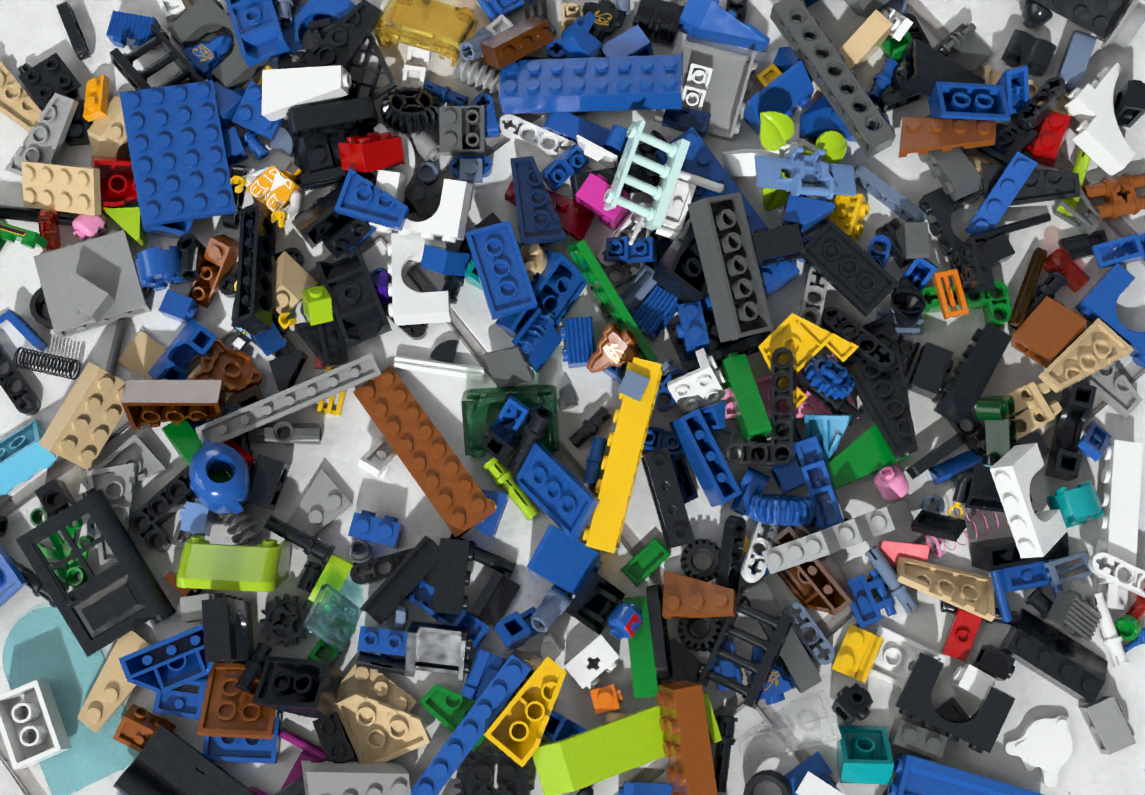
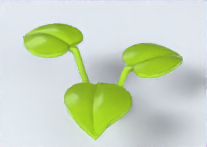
[760,111,847,211]

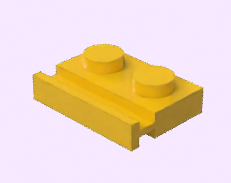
[831,624,884,684]

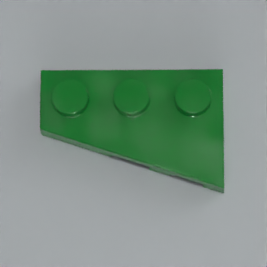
[419,684,501,752]

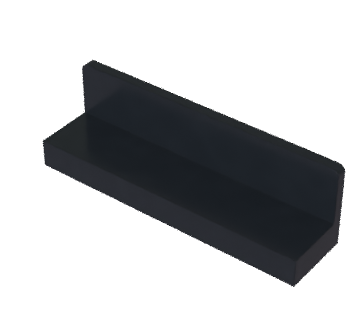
[360,535,439,625]

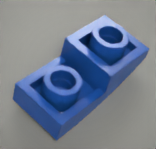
[540,144,590,191]
[606,236,655,263]
[643,426,685,457]

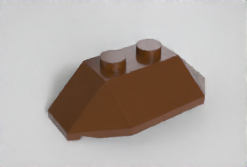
[772,525,854,615]

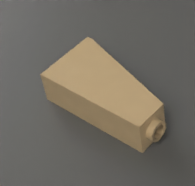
[814,9,893,92]

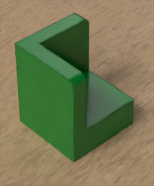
[881,31,913,62]

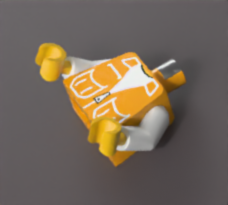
[230,162,303,228]

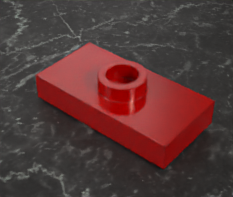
[941,608,982,662]

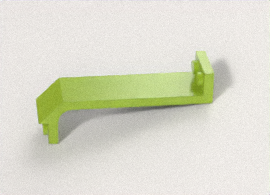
[532,692,722,795]

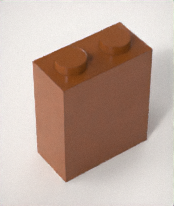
[1011,296,1087,368]

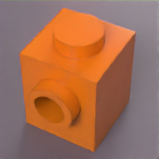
[590,684,623,715]

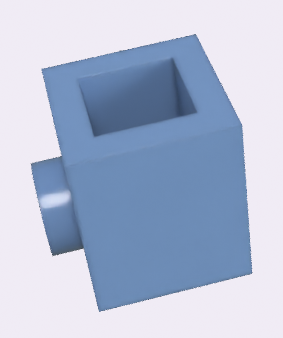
[180,499,215,536]

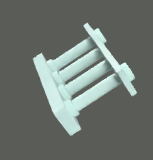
[603,120,690,231]

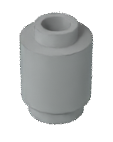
[409,131,441,161]

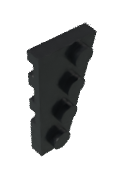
[296,0,384,71]
[981,163,1080,206]

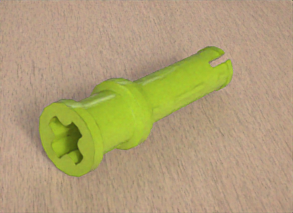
[1057,149,1091,216]
[482,457,540,521]

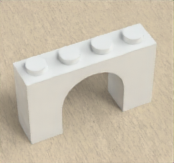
[369,170,473,243]
[387,233,451,326]
[990,443,1067,558]

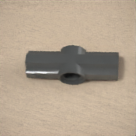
[248,421,322,446]

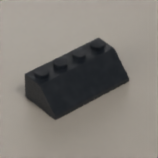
[291,172,377,249]
[998,608,1108,703]

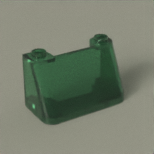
[461,385,560,458]

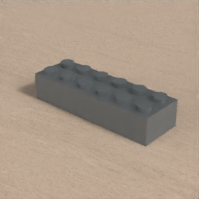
[688,192,774,342]

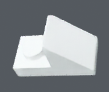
[357,437,398,479]

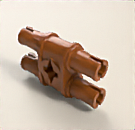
[1082,173,1145,219]

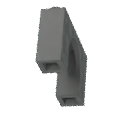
[167,0,271,90]

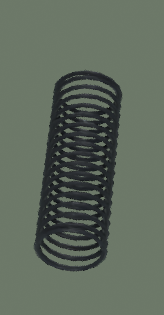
[13,347,81,380]

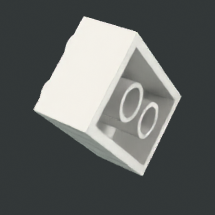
[0,680,72,770]

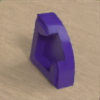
[377,271,390,304]

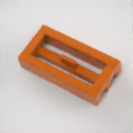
[932,269,969,320]

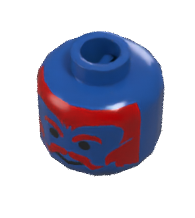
[607,602,644,640]

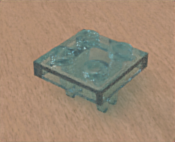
[303,583,362,652]

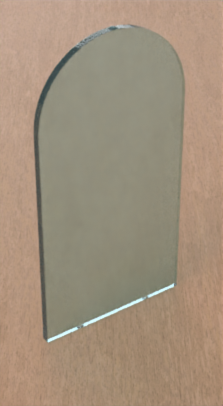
[2,607,140,795]

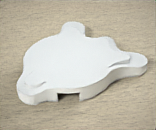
[1004,715,1073,788]

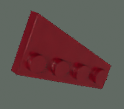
[504,179,596,241]

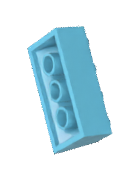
[0,419,57,495]

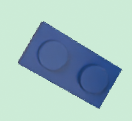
[1077,420,1112,462]

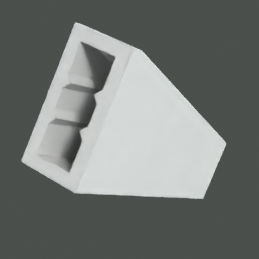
[261,65,351,121]

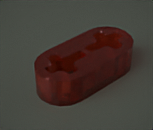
[38,210,61,251]

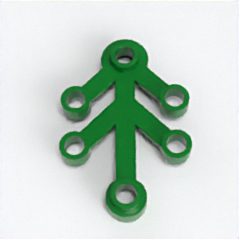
[30,508,94,588]

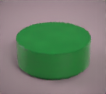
[1115,615,1142,641]

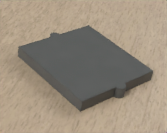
[483,345,534,388]

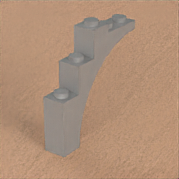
[762,499,914,575]

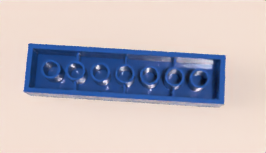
[499,54,683,114]
[655,127,800,298]

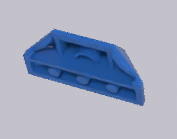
[799,95,890,142]
[119,624,214,694]

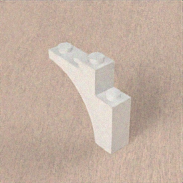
[1064,62,1136,177]

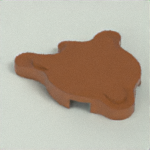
[192,338,263,393]

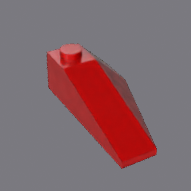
[91,156,138,207]

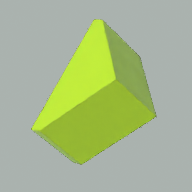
[105,207,147,248]

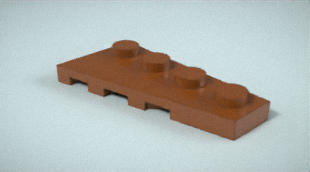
[899,116,997,158]

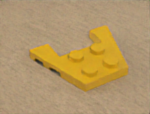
[758,313,858,409]

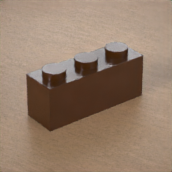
[480,16,554,69]

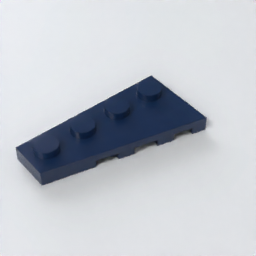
[510,156,567,246]

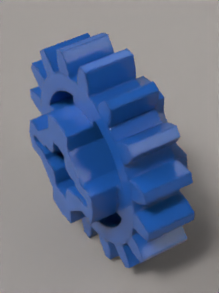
[804,354,855,400]

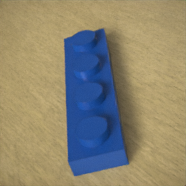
[965,151,1038,242]

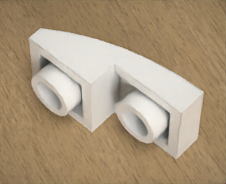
[880,6,913,41]
[682,63,713,111]

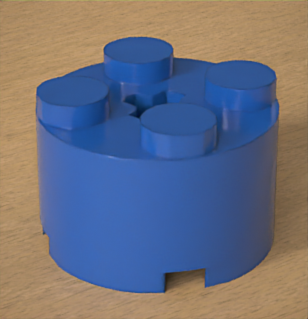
[135,246,187,291]

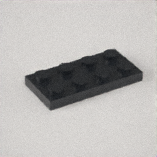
[802,220,899,317]

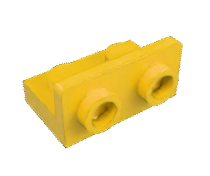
[828,193,870,243]

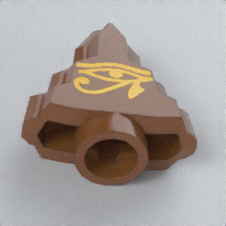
[586,323,642,373]

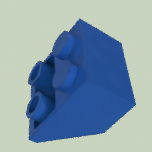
[780,194,835,238]

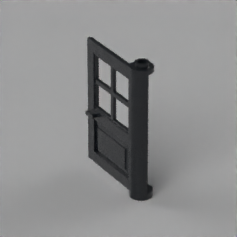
[15,487,177,657]

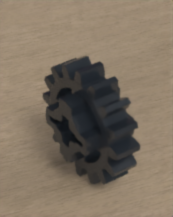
[259,594,314,647]

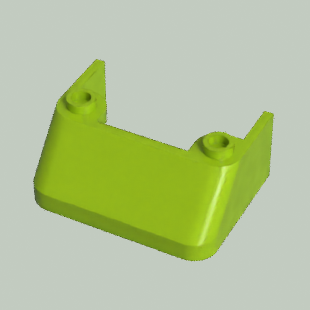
[176,534,290,592]

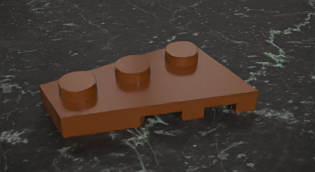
[662,571,736,619]

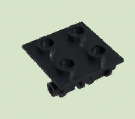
[632,0,684,46]
[18,53,82,110]

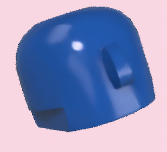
[189,439,250,514]

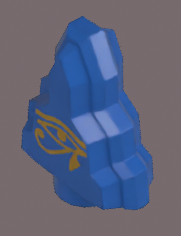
[181,33,233,81]
[749,646,797,705]

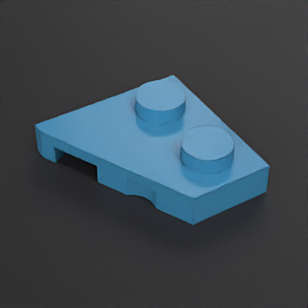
[804,413,852,462]

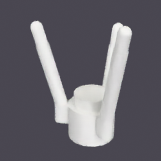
[614,202,652,245]

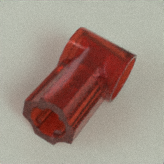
[1043,249,1090,293]

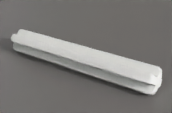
[394,355,485,381]

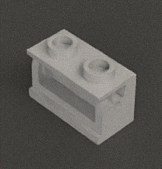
[1078,696,1136,755]

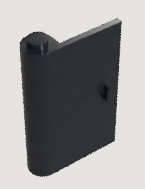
[113,724,257,795]

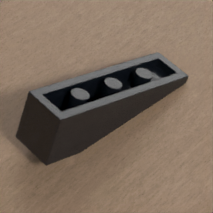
[970,532,1069,572]

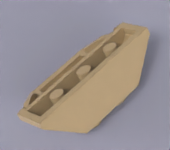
[87,96,130,158]

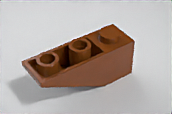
[188,234,239,308]

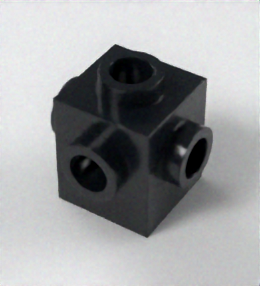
[831,683,874,727]

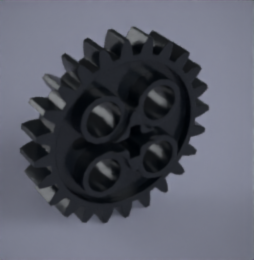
[454,745,535,795]

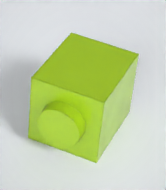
[301,286,333,326]

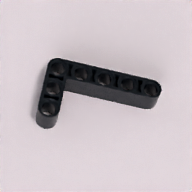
[723,347,797,466]

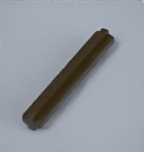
[1009,247,1047,327]

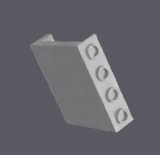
[654,32,758,142]
[33,230,151,339]

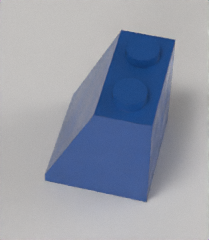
[527,524,603,596]

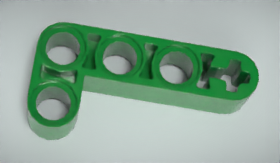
[920,281,1012,328]

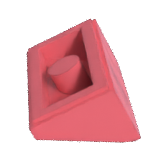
[878,540,930,568]

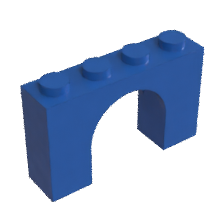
[273,0,356,61]
[1074,263,1145,368]

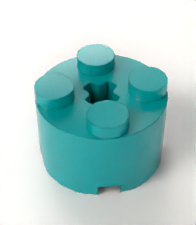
[1047,481,1105,528]

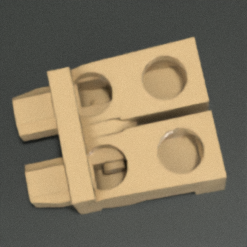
[1006,381,1062,440]

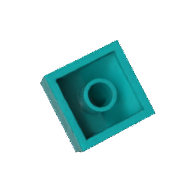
[837,725,894,785]

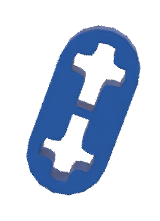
[449,155,492,179]

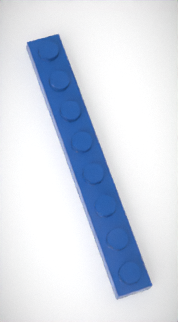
[411,653,533,795]

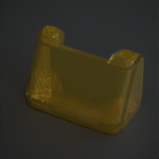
[374,0,478,67]

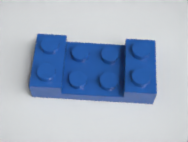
[226,0,291,67]

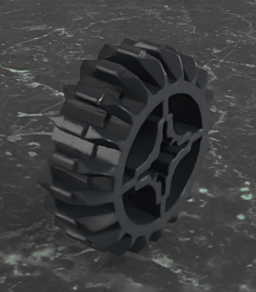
[381,86,441,135]

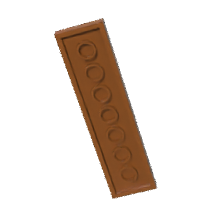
[353,365,496,539]

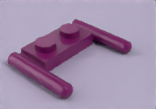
[249,728,327,795]

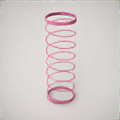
[924,509,1008,557]

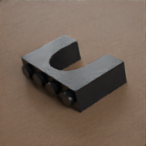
[919,186,1015,278]
[201,593,254,663]
[895,651,1015,754]

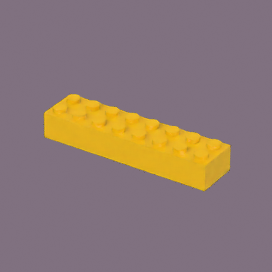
[583,357,664,553]

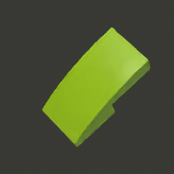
[308,553,353,610]

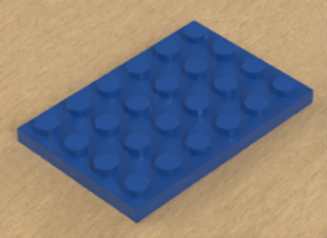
[119,80,237,227]

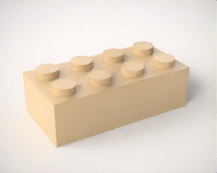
[38,362,126,471]

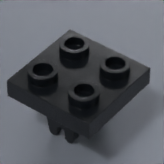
[565,570,626,635]

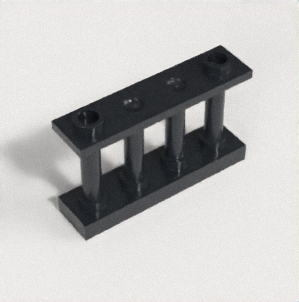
[109,24,208,90]
[641,447,695,549]
[697,593,795,709]

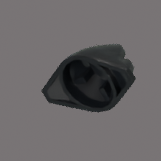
[890,278,926,327]

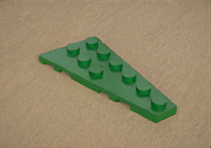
[564,239,658,362]

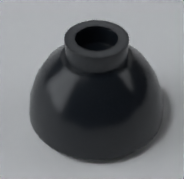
[1022,0,1053,30]

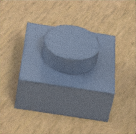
[460,158,483,183]

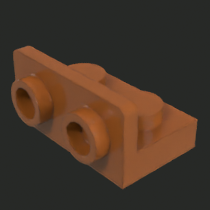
[113,704,176,752]

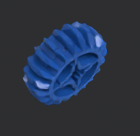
[750,493,815,526]

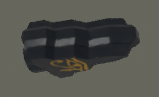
[582,0,626,44]

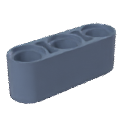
[1056,30,1097,93]

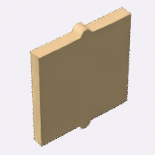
[118,330,167,380]

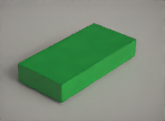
[621,537,671,587]

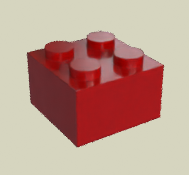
[338,131,405,173]

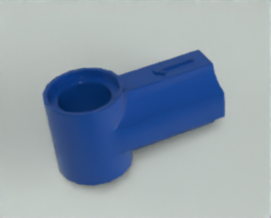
[730,466,770,517]

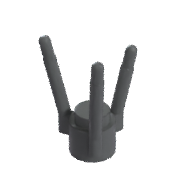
[1053,187,1102,235]

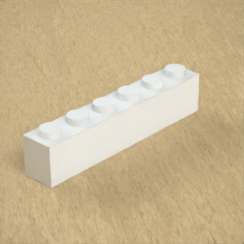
[1095,440,1143,585]

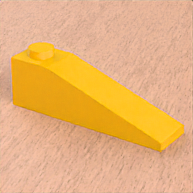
[484,656,566,768]

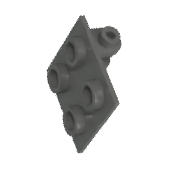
[933,23,994,72]

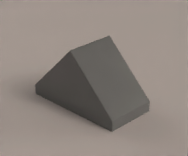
[895,222,930,259]

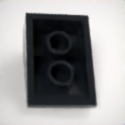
[652,218,707,303]
[252,656,344,720]

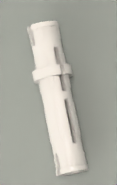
[1088,592,1129,667]

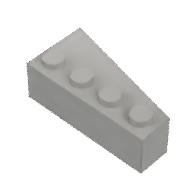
[301,761,411,795]

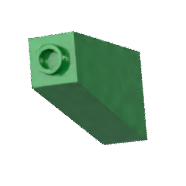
[721,352,772,443]
[827,424,910,490]

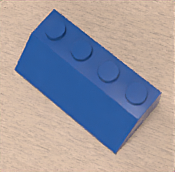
[495,249,587,339]

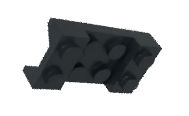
[316,246,392,347]

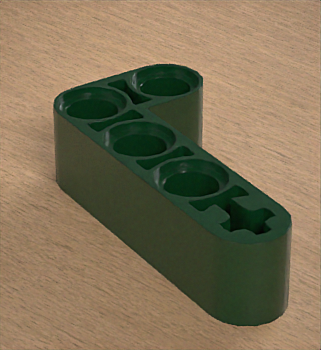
[976,395,1017,461]

